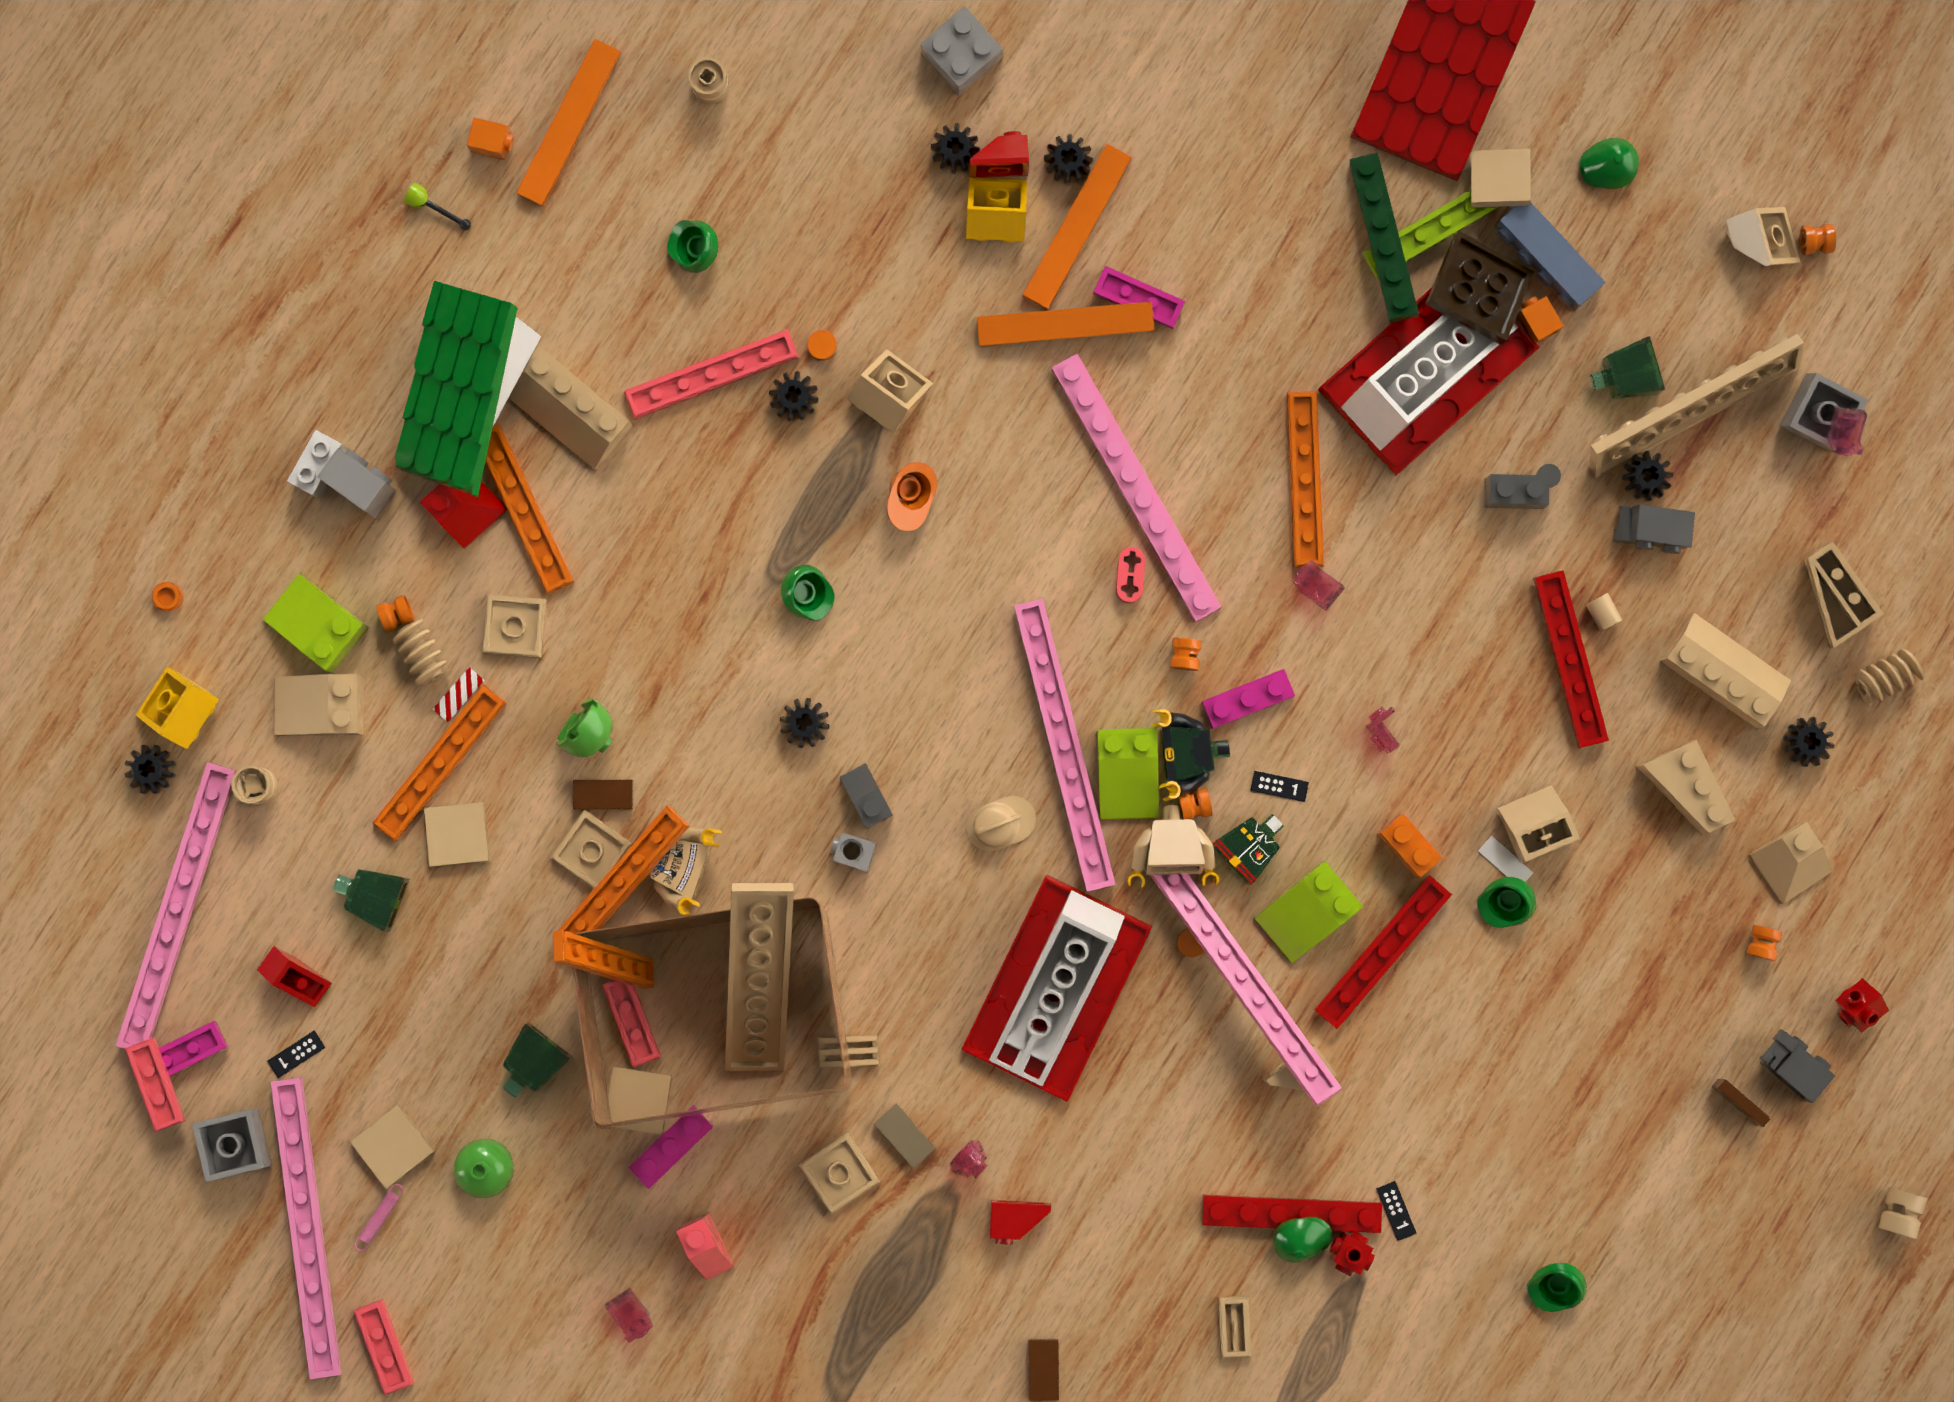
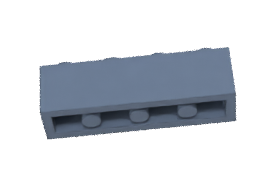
[1496,203,1606,311]

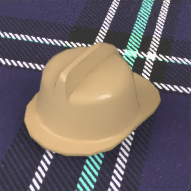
[967,796,1036,852]

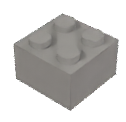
[921,6,1003,96]
[1779,373,1868,453]
[317,448,396,518]
[192,1107,272,1182]

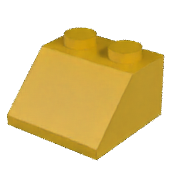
[966,177,1027,243]
[136,666,219,749]

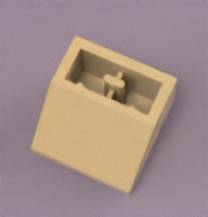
[1496,785,1580,863]

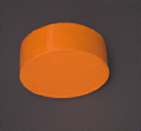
[807,330,837,361]
[152,582,184,612]
[1177,928,1204,957]

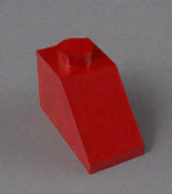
[257,946,332,1007]
[990,1200,1051,1245]

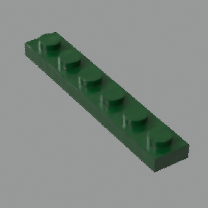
[1349,152,1419,323]

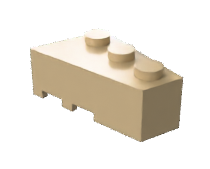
[1804,541,1884,648]
[1636,740,1735,834]

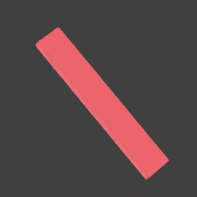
[624,329,799,419]

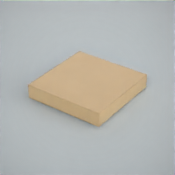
[1471,149,1531,208]
[482,594,547,658]
[424,802,490,867]
[550,810,633,889]
[608,1066,672,1135]
[350,1104,435,1189]
[798,1132,881,1214]

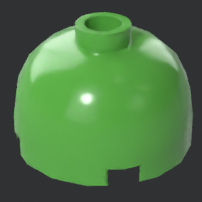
[556,698,613,758]
[454,1139,514,1199]

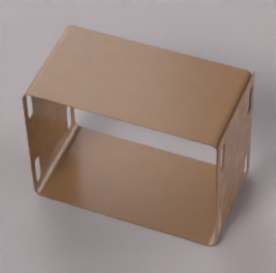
[572,897,852,1129]

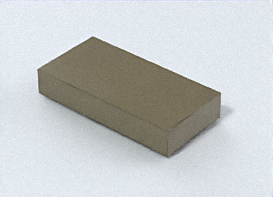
[874,1103,936,1168]

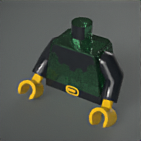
[1152,709,1230,801]

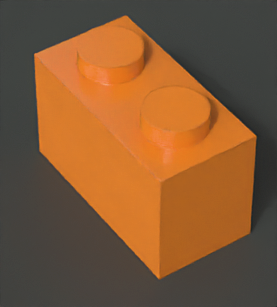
[1377,814,1442,878]

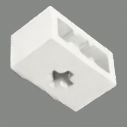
[287,430,348,500]

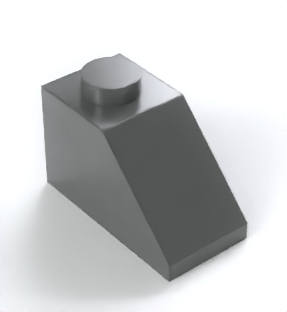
[840,763,893,829]

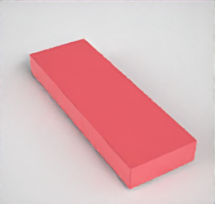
[602,980,661,1068]
[125,1037,186,1132]
[354,1299,414,1395]

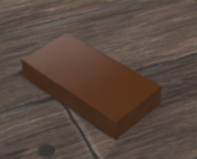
[573,780,633,810]
[1711,1079,1770,1127]
[1028,1339,1059,1401]

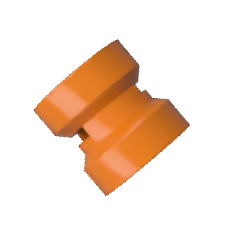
[1799,224,1836,255]
[376,595,415,633]
[1170,638,1202,671]
[1177,788,1213,820]
[1746,925,1783,961]

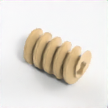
[393,619,451,686]
[1855,648,1924,706]

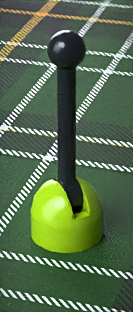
[403,182,471,231]

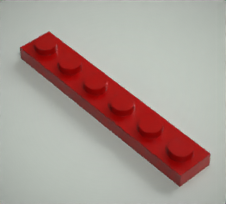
[1533,570,1609,748]
[1313,875,1453,1029]
[1202,1194,1382,1233]

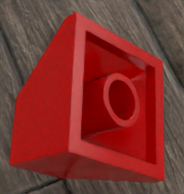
[970,131,1029,178]
[420,481,507,549]

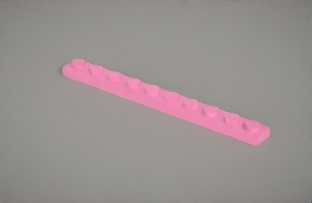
[1052,354,1221,622]
[1014,599,1116,892]
[116,762,237,1049]
[1150,874,1342,1107]
[271,1077,342,1379]

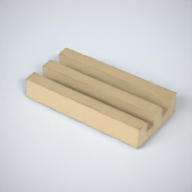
[818,1035,879,1068]
[1218,1296,1251,1358]

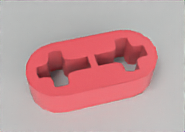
[1116,547,1145,603]

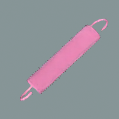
[355,1184,403,1251]

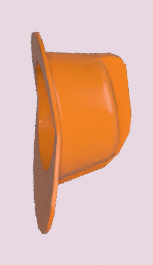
[886,462,937,531]

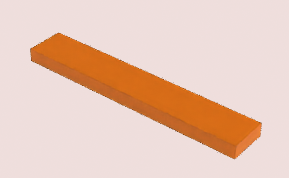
[516,39,622,207]
[1022,144,1132,310]
[977,301,1154,346]
[1287,391,1324,568]
[485,424,574,595]
[372,685,507,842]
[552,805,690,937]
[553,930,654,989]

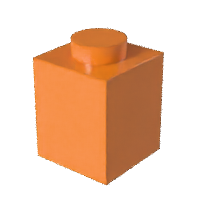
[467,117,514,160]
[1517,296,1564,344]

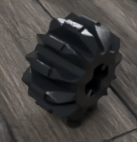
[931,123,980,174]
[1044,134,1093,185]
[769,371,819,422]
[1622,451,1673,501]
[780,698,830,748]
[1782,717,1835,767]
[124,745,176,794]

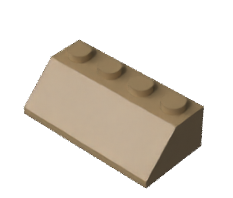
[509,346,633,470]
[1660,613,1791,729]

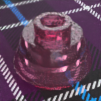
[949,1140,988,1179]

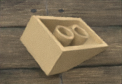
[274,674,364,736]

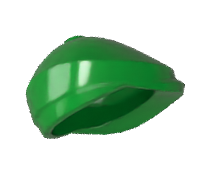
[1580,138,1639,189]
[667,220,719,273]
[781,565,835,621]
[1477,877,1536,928]
[1273,1217,1332,1263]
[1527,1263,1587,1312]

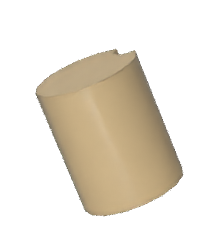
[1586,593,1623,632]

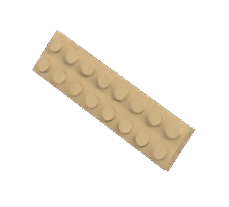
[1590,334,1804,479]
[724,883,794,1071]

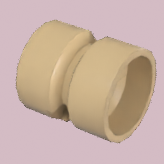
[688,57,729,104]
[231,765,278,805]
[1878,1187,1928,1239]

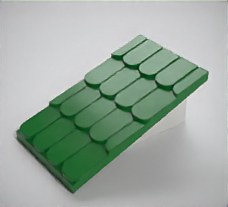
[395,281,541,497]

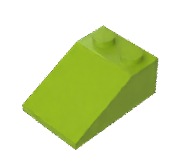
[263,573,369,673]
[1096,728,1159,820]
[1254,861,1363,963]

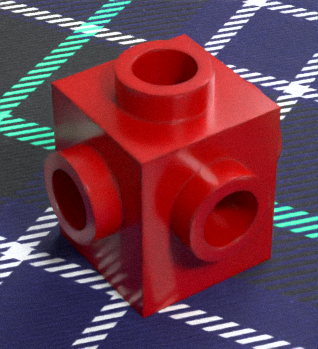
[1835,978,1889,1033]
[1329,1231,1375,1276]

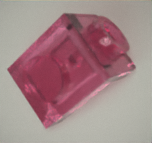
[1827,407,1867,456]
[1293,560,1345,611]
[1366,706,1400,754]
[605,1288,653,1343]

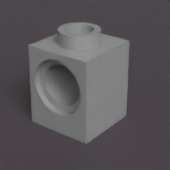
[830,832,876,872]

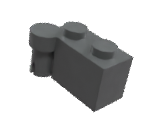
[1485,464,1561,509]
[1613,504,1695,554]
[1759,1029,1835,1103]

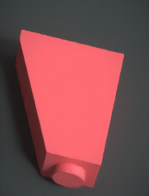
[676,1213,734,1280]

